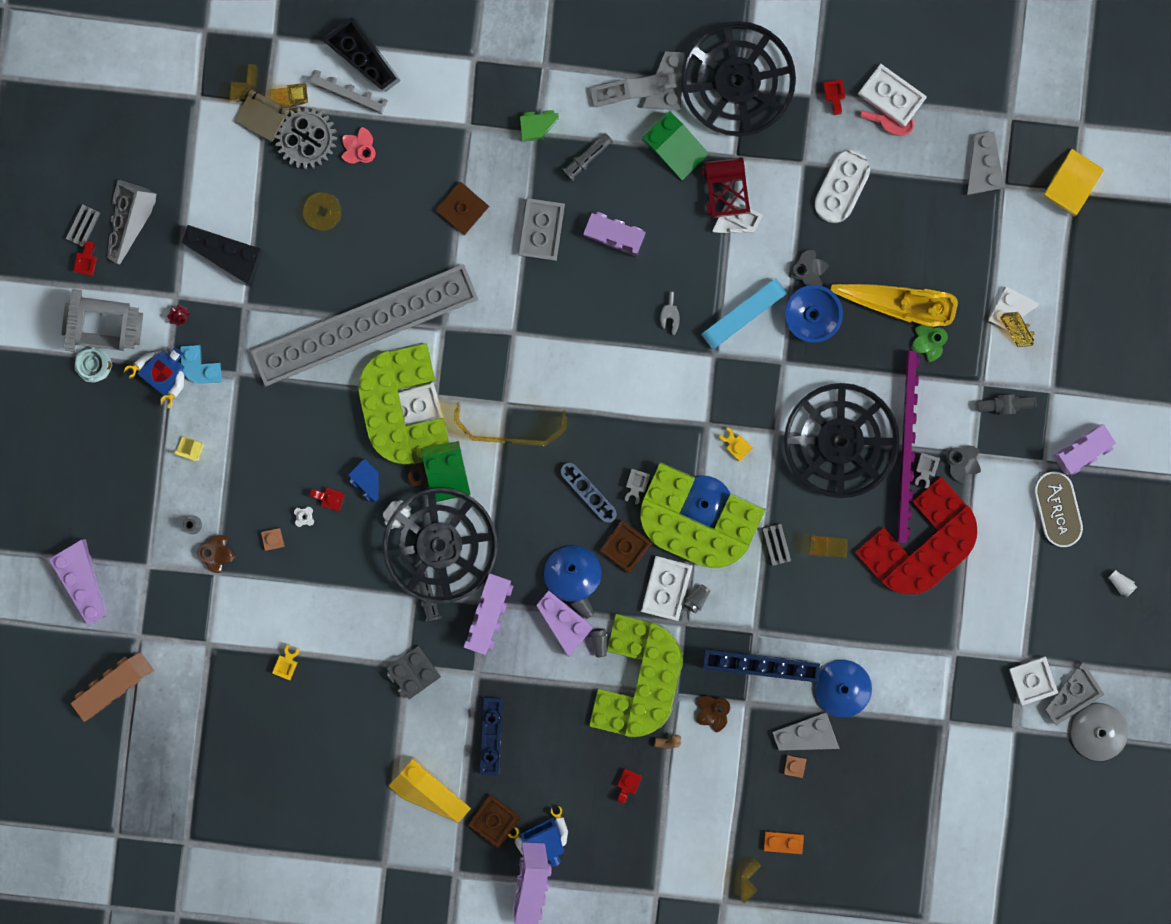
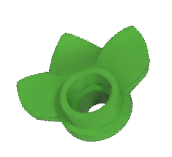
[911,325,948,362]

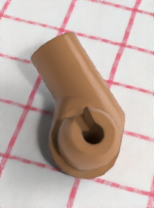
[654,734,681,749]

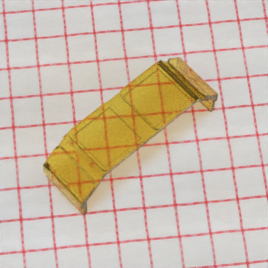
[454,402,567,447]

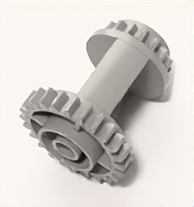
[62,289,143,352]

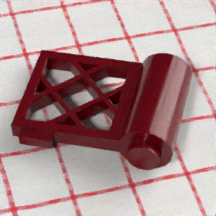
[701,157,750,218]

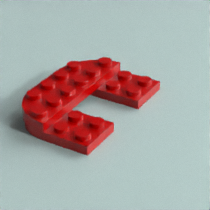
[855,476,977,594]

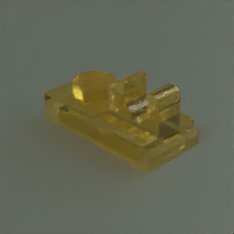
[1000,312,1035,347]

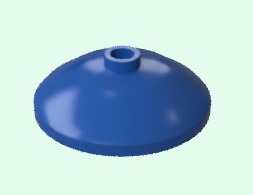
[785,285,843,343]
[680,476,730,528]
[544,546,602,601]
[814,660,872,718]

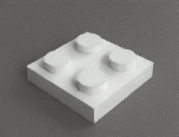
[1009,657,1058,706]

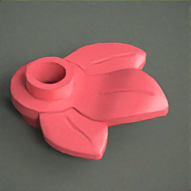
[341,127,376,164]

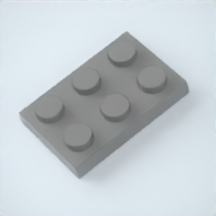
[519,198,565,261]

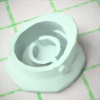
[75,346,112,382]

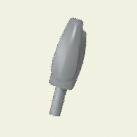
[660,292,680,335]

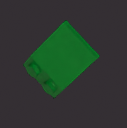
[642,111,709,181]
[421,441,471,502]

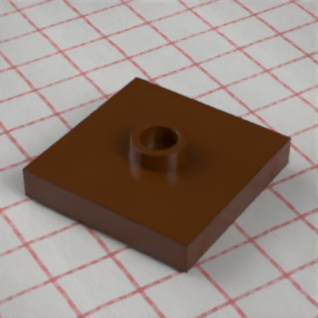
[436,181,490,235]
[599,520,652,573]
[468,794,521,848]

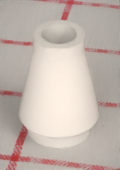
[1108,570,1137,598]

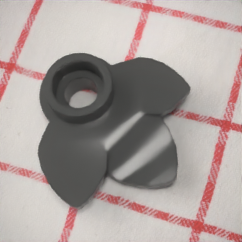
[791,250,829,286]
[946,445,981,483]

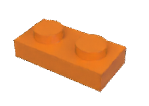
[764,831,804,854]

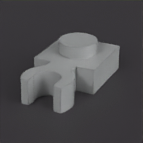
[914,453,940,489]
[625,469,650,504]

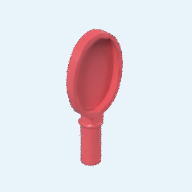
[860,110,914,136]

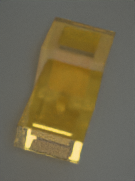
[230,64,258,104]
[269,83,308,109]
[809,536,848,558]
[740,858,761,903]

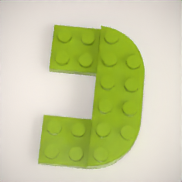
[359,343,450,465]
[641,462,766,568]
[590,614,683,737]

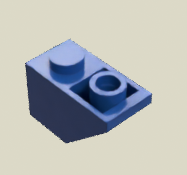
[349,459,380,502]

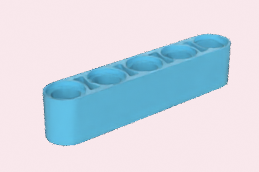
[701,278,787,350]

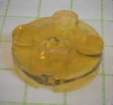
[303,192,342,231]

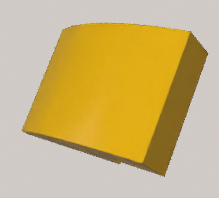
[1042,149,1104,217]

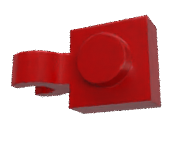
[823,79,846,115]
[73,241,97,276]
[310,488,345,511]
[617,768,642,804]

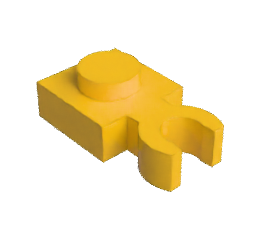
[719,427,753,462]
[272,644,300,680]

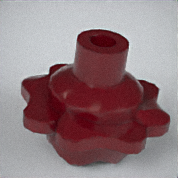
[167,305,190,326]

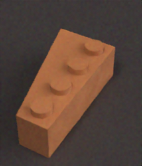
[71,652,155,722]

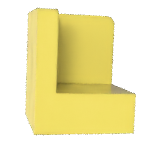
[174,436,204,461]

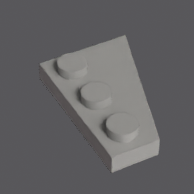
[642,51,684,111]
[966,131,1005,196]
[1045,662,1105,726]
[772,712,840,750]

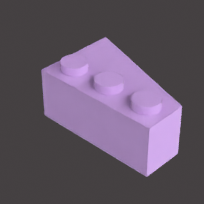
[583,212,646,257]
[1052,424,1116,476]
[536,590,593,656]

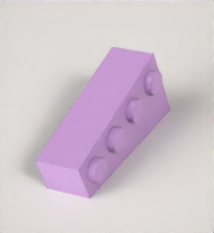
[49,539,108,626]
[464,573,513,655]
[513,843,552,924]

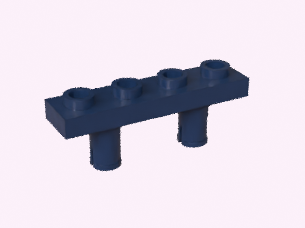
[480,697,503,776]

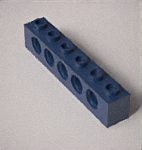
[702,649,821,683]

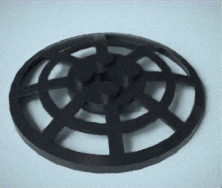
[681,21,796,137]
[784,383,900,498]
[383,488,498,603]

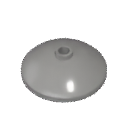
[1070,703,1128,761]

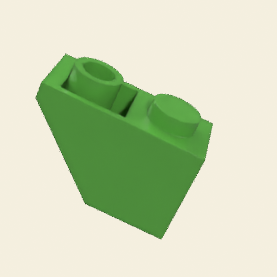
[520,110,559,142]

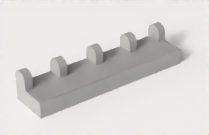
[310,70,388,114]

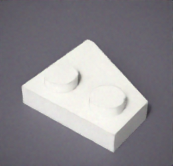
[712,198,763,233]
[988,287,1039,330]

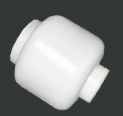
[383,500,411,529]

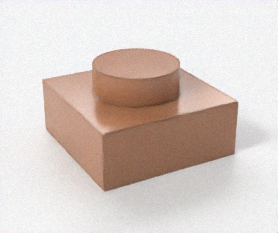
[261,528,285,551]
[784,755,806,778]

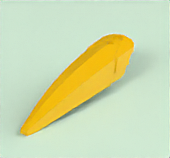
[831,284,958,327]

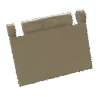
[235,89,289,142]

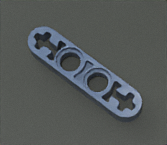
[561,463,617,523]

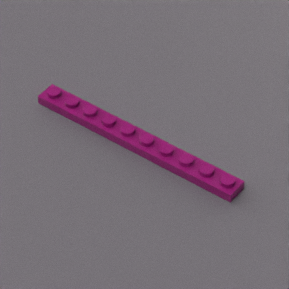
[897,351,920,543]

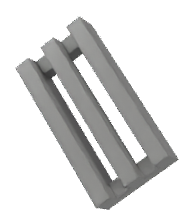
[66,204,101,247]
[763,524,791,566]

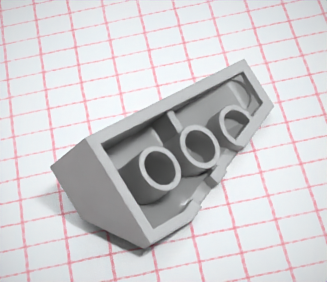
[107,180,157,264]

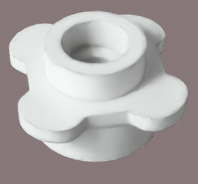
[294,507,314,527]

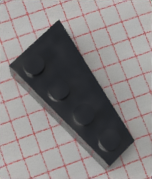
[322,17,401,92]
[182,225,263,286]

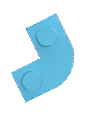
[180,345,222,384]

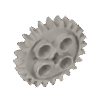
[275,106,338,169]

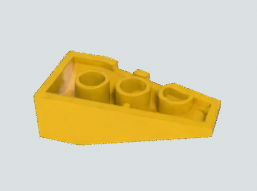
[389,757,471,823]

